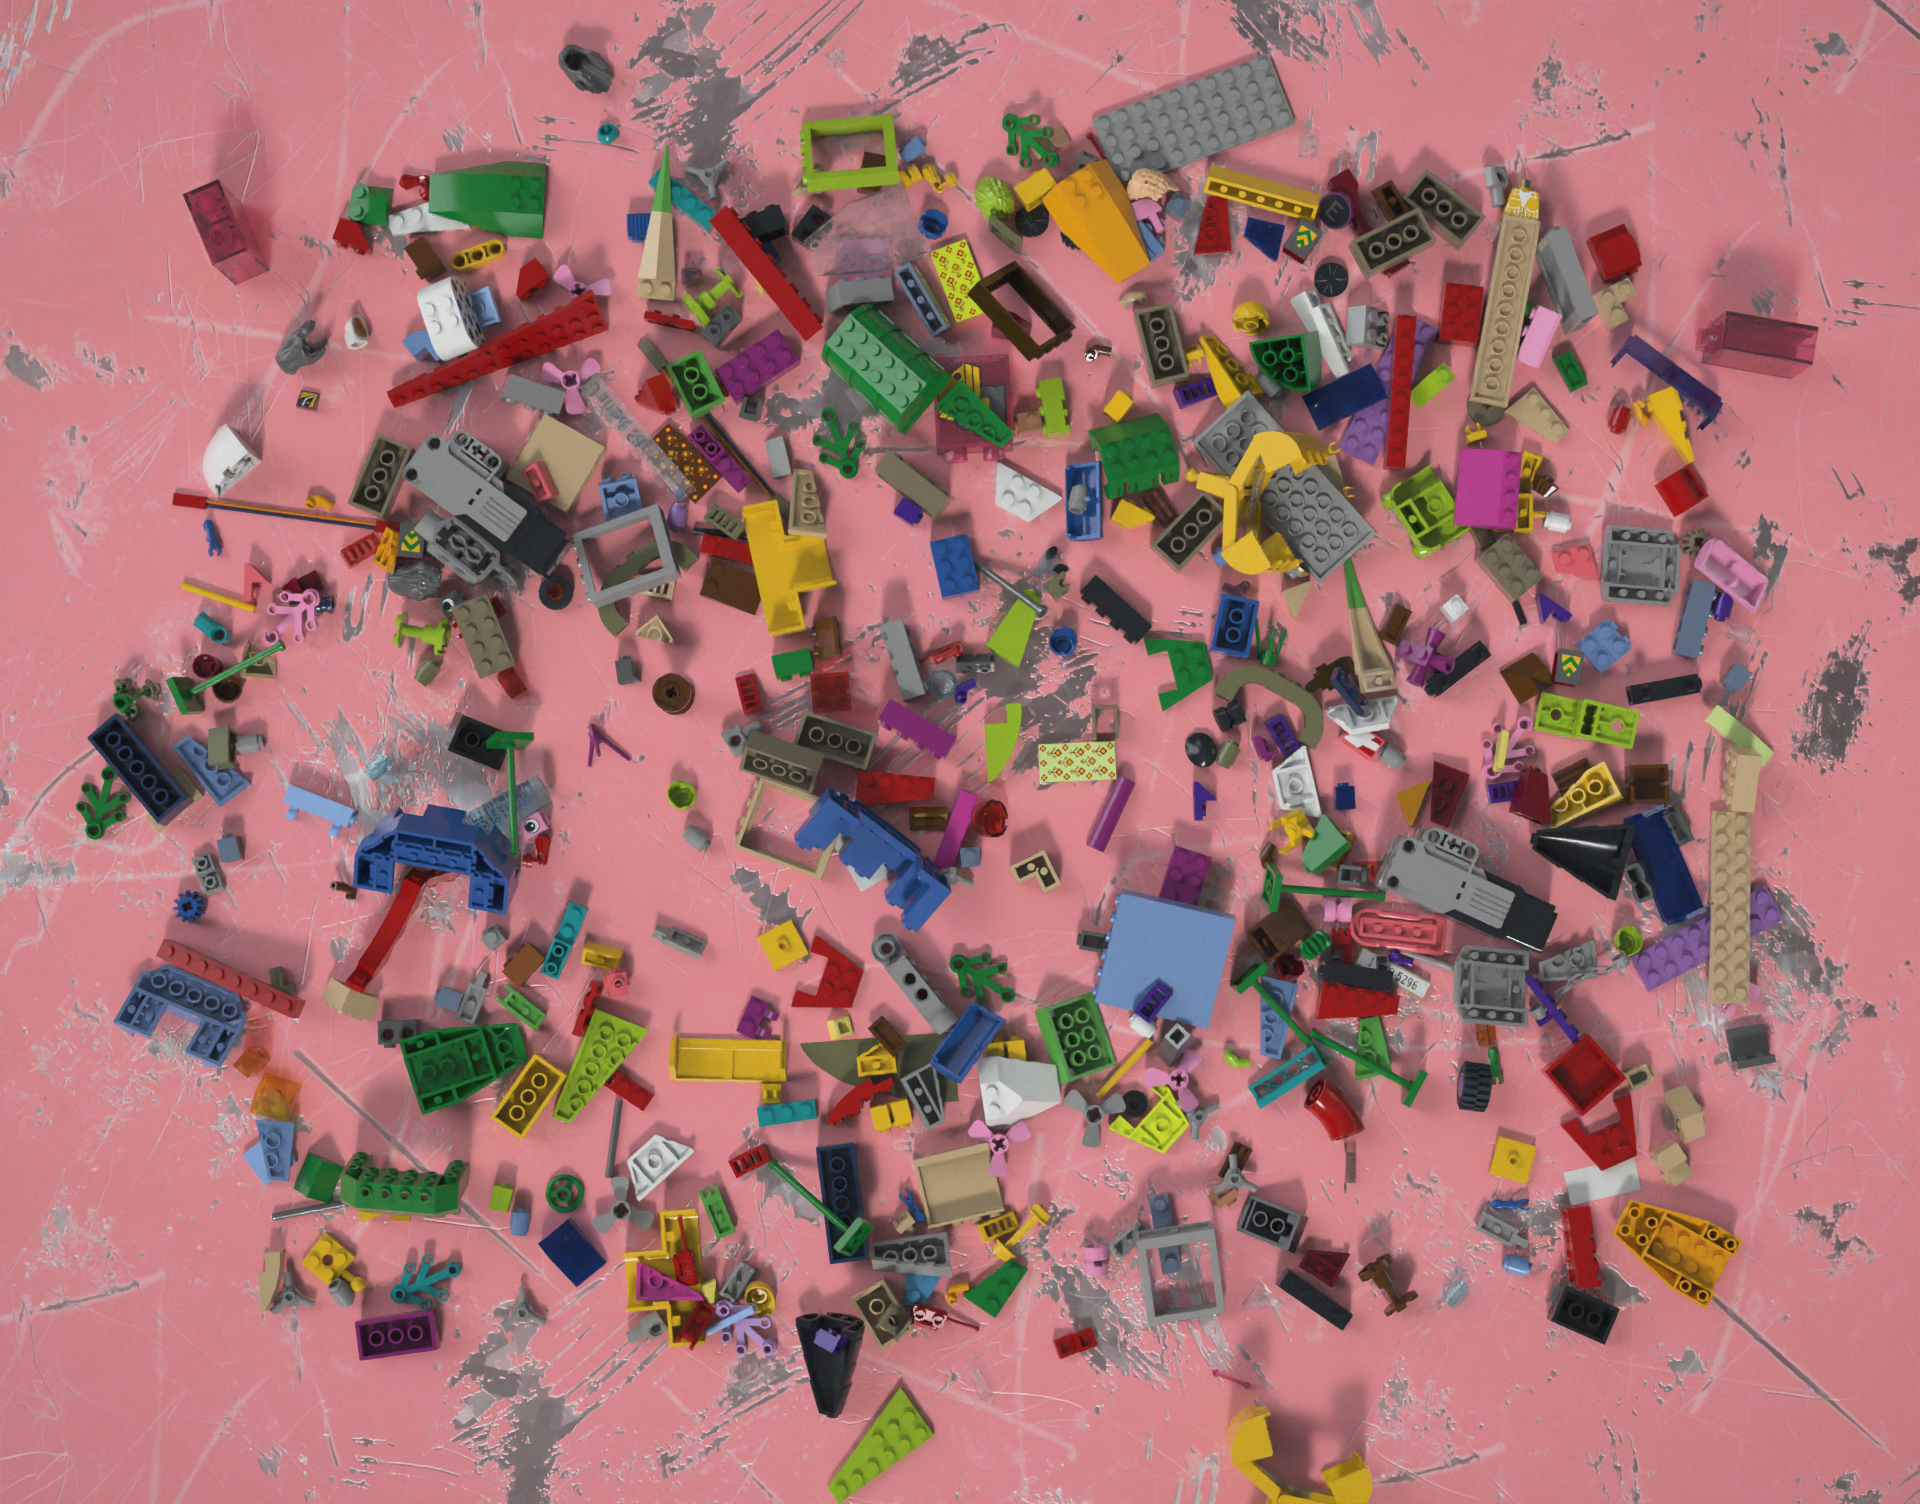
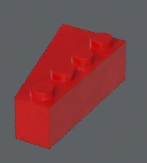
[856,770,935,807]
[1315,981,1400,1020]
[1561,1205,1602,1289]

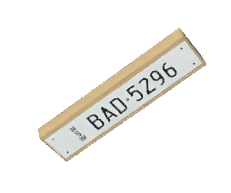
[1354,947,1432,1000]

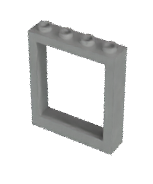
[1535,226,1599,335]
[572,503,682,608]
[1135,1220,1225,1326]

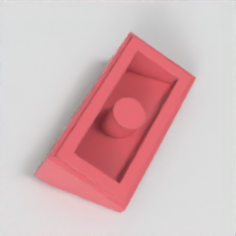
[522,461,559,505]

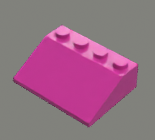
[1453,449,1522,531]

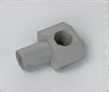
[1483,166,1509,208]
[720,720,764,758]
[625,1310,668,1344]

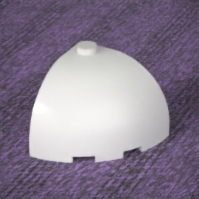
[202,423,262,498]

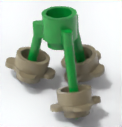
[113,677,161,723]

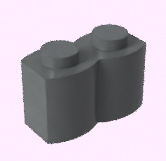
[1624,860,1656,903]

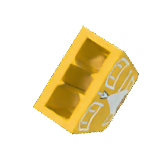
[1500,179,1539,221]

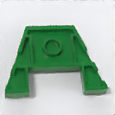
[1143,638,1213,711]

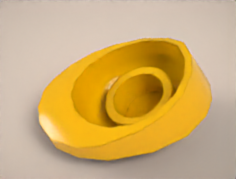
[745,1281,776,1317]

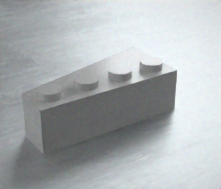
[879,618,928,702]
[870,1232,953,1278]

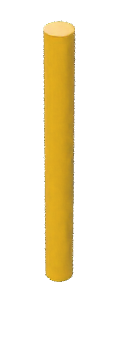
[181,582,256,613]
[1096,1039,1153,1099]

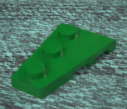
[963,1258,1028,1318]

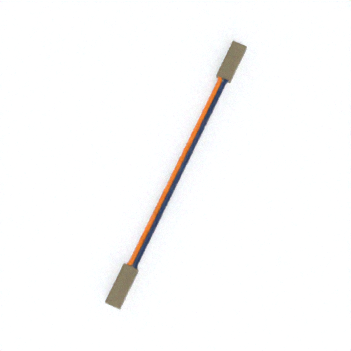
[637,338,790,525]

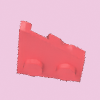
[1551,544,1599,581]

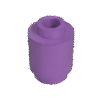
[667,503,688,532]

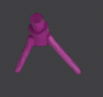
[588,724,631,767]

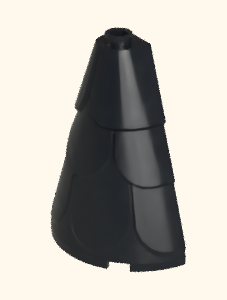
[1529,824,1636,901]
[796,1312,865,1418]

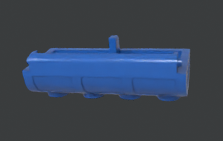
[1065,461,1104,542]
[930,1001,1005,1084]

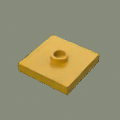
[757,920,809,971]
[1488,1136,1537,1184]

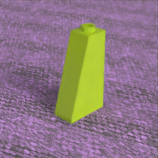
[986,588,1041,668]

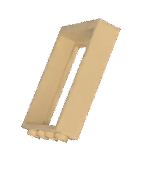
[733,778,839,880]

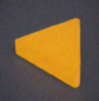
[1395,780,1429,827]

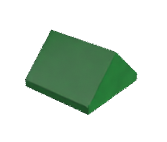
[293,1152,344,1203]

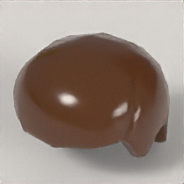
[212,675,243,703]

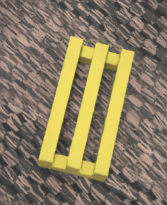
[1492,730,1510,772]

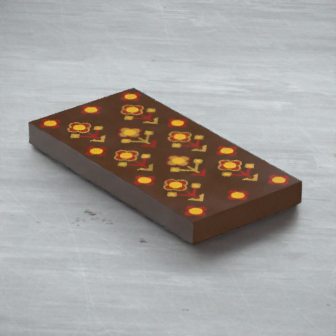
[641,424,722,504]

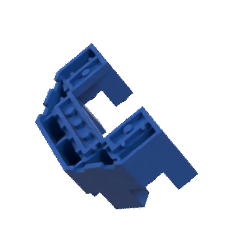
[794,787,952,932]
[353,804,520,915]

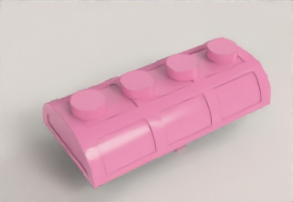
[1694,538,1769,613]

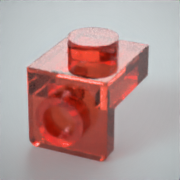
[497,666,527,700]

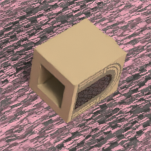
[1622,1063,1654,1091]

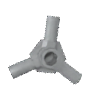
[686,158,730,200]
[937,867,974,887]
[1176,1100,1220,1140]
[1213,1154,1258,1195]
[270,1271,315,1315]
[501,1287,547,1329]

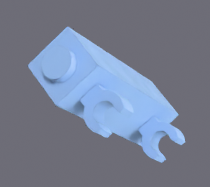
[282,784,358,838]

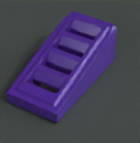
[1173,377,1218,410]
[1263,713,1301,757]
[1485,780,1518,804]
[1133,981,1173,1023]

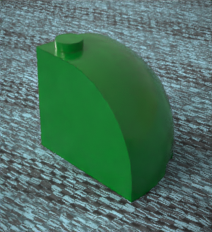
[1249,331,1322,391]

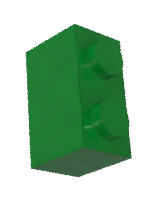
[771,648,815,682]

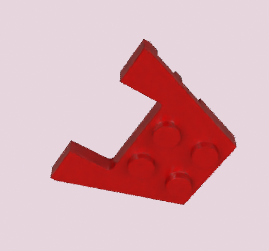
[791,935,864,1008]
[1560,1094,1637,1171]

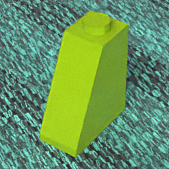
[1411,363,1456,409]

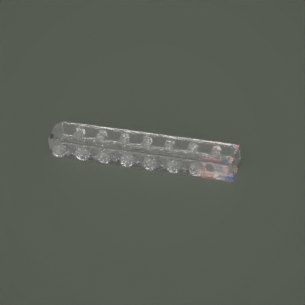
[579,373,696,504]

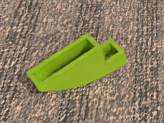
[984,703,1022,783]

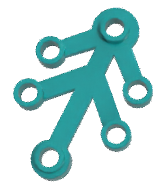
[390,1254,462,1310]

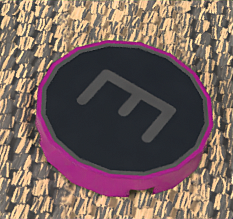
[1318,191,1354,230]

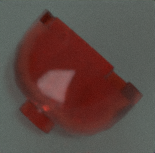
[971,799,1008,838]

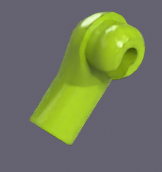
[1223,1049,1250,1068]

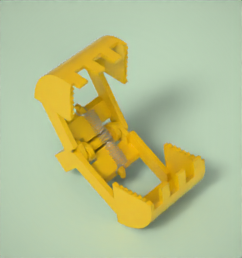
[1185,431,1330,574]
[1226,1405,1372,1504]

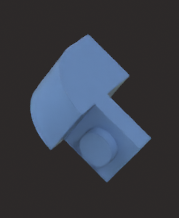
[401,330,445,365]

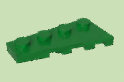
[934,380,1016,448]

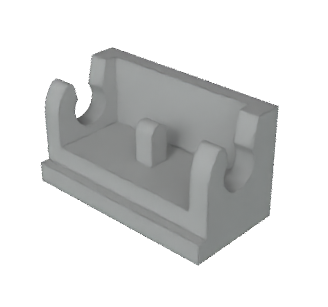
[1108,1219,1146,1259]
[719,1259,758,1303]

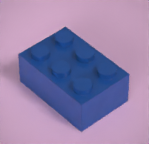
[930,534,980,600]
[1209,593,1260,659]

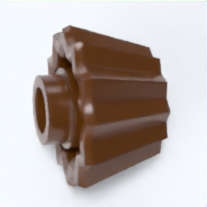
[1532,474,1559,498]

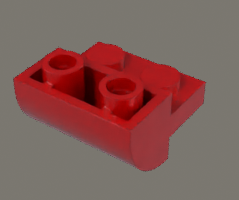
[1654,464,1709,518]

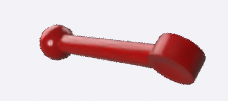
[1086,132,1109,163]

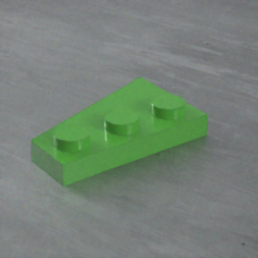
[1355,1016,1392,1081]

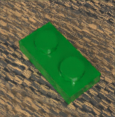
[1552,350,1588,393]

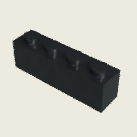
[1080,575,1152,645]
[1276,1268,1353,1331]

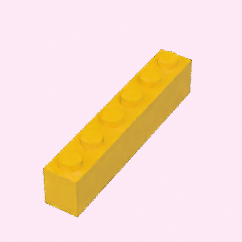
[1203,165,1321,222]

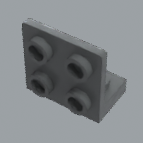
[1725,1024,1776,1069]

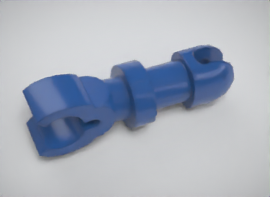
[203,520,222,557]
[898,1189,926,1223]
[1491,1199,1530,1211]

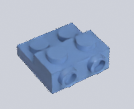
[598,473,643,522]
[1575,619,1632,674]

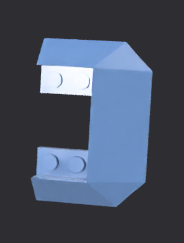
[113,964,248,1068]

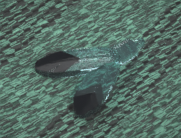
[1028,546,1069,578]

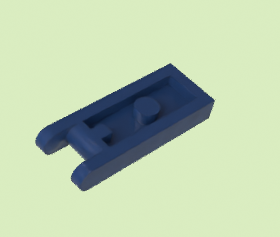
[1330,667,1368,716]

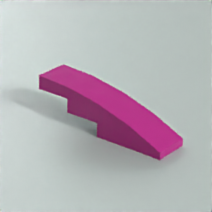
[934,788,979,868]

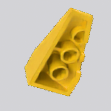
[1199,335,1265,409]
[1645,385,1694,465]
[1549,762,1625,828]

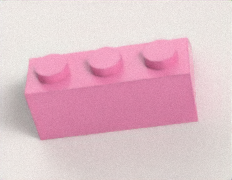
[1516,305,1562,369]

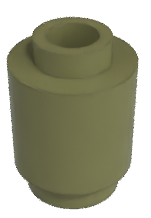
[414,658,441,687]
[1215,739,1241,769]

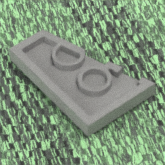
[1537,939,1598,982]

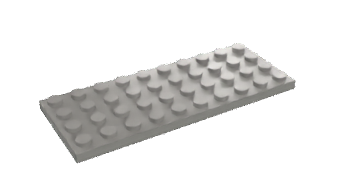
[1092,54,1295,188]
[1192,390,1377,584]

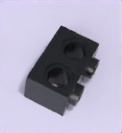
[791,204,833,252]

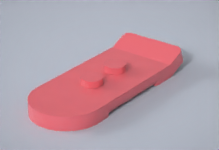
[1349,908,1447,956]

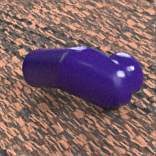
[954,678,977,704]
[1388,950,1414,968]

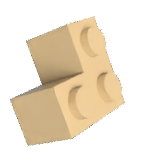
[1592,277,1637,333]
[1009,850,1061,893]
[321,978,380,1021]
[1664,1084,1707,1144]
[1649,1140,1693,1187]

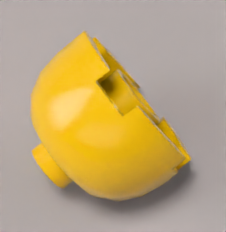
[1232,300,1270,336]

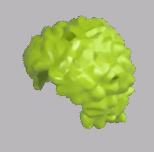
[973,176,1015,221]

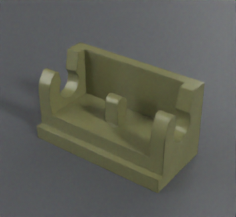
[1045,571,1070,603]
[208,726,236,770]

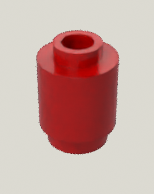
[1607,405,1632,435]

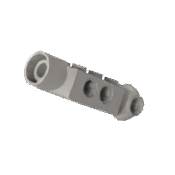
[413,509,519,589]
[871,932,959,1036]

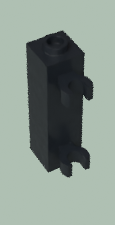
[1423,640,1491,698]
[1625,674,1702,706]
[1317,949,1394,991]

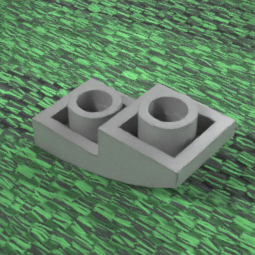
[191,852,225,897]

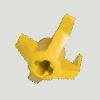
[1270,808,1314,855]

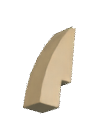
[258,1250,284,1312]

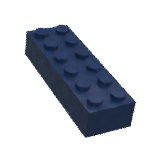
[87,713,194,826]
[816,1141,869,1264]

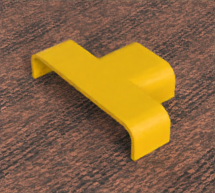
[742,500,837,637]
[622,1208,706,1347]

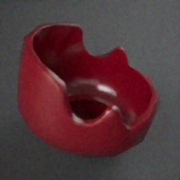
[1273,954,1305,982]

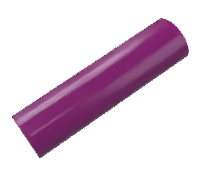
[1086,775,1136,853]

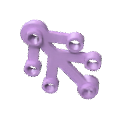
[715,1299,778,1356]

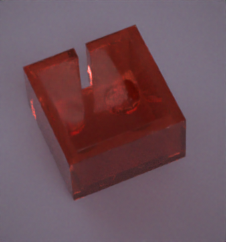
[810,671,852,714]

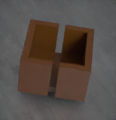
[1624,764,1670,805]

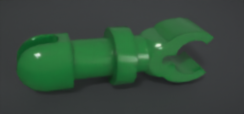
[1487,1047,1504,1085]

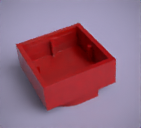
[1540,1033,1627,1116]

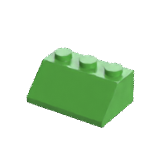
[666,349,726,421]

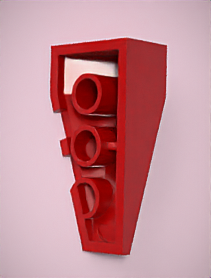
[634,373,679,416]

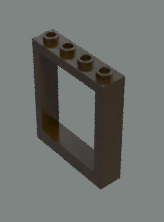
[967,261,1076,362]

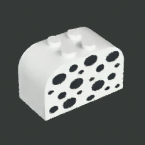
[417,275,486,363]

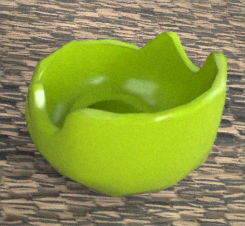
[667,780,697,810]
[1613,925,1642,956]

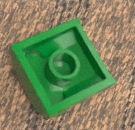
[349,183,394,227]

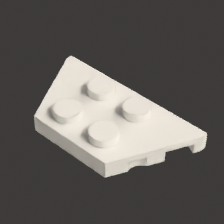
[995,462,1063,523]
[1325,695,1398,735]
[1271,746,1322,818]
[627,1134,695,1201]

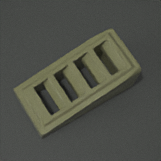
[703,503,747,541]

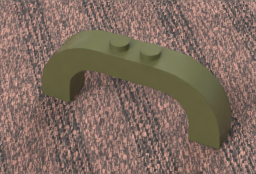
[598,540,699,637]
[1213,666,1324,750]

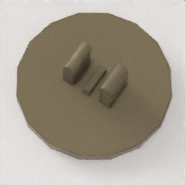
[1466,398,1505,426]

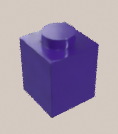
[893,497,924,527]

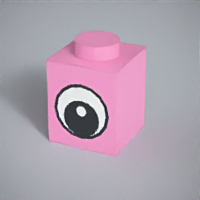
[518,811,550,840]

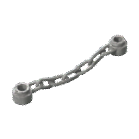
[1529,952,1630,1020]

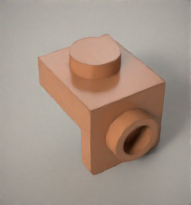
[1012,411,1042,436]
[1208,1188,1239,1208]

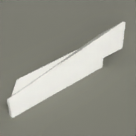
[1290,288,1352,378]

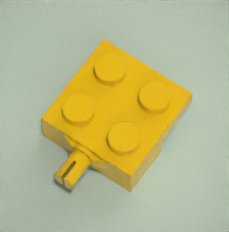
[1492,493,1545,534]

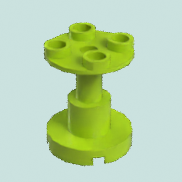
[681,266,743,327]
[392,611,452,657]

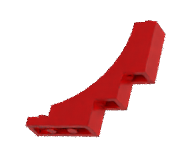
[345,867,430,994]

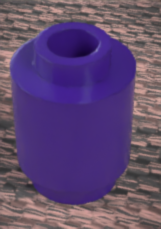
[1712,593,1734,622]

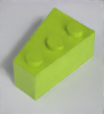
[1035,377,1071,440]

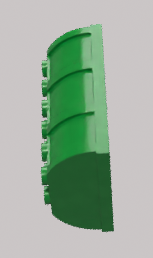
[821,303,953,435]

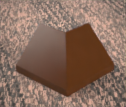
[1499,652,1552,705]

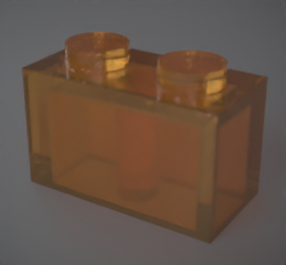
[233,1046,271,1078]

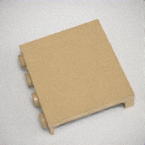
[506,414,606,516]
[913,1142,1004,1231]

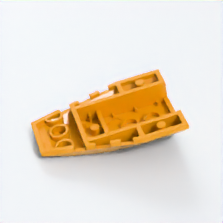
[1041,159,1151,284]

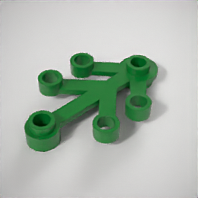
[1002,113,1060,168]
[812,407,866,479]
[76,766,131,840]
[949,952,1015,1006]

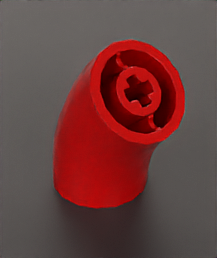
[1304,1077,1365,1142]

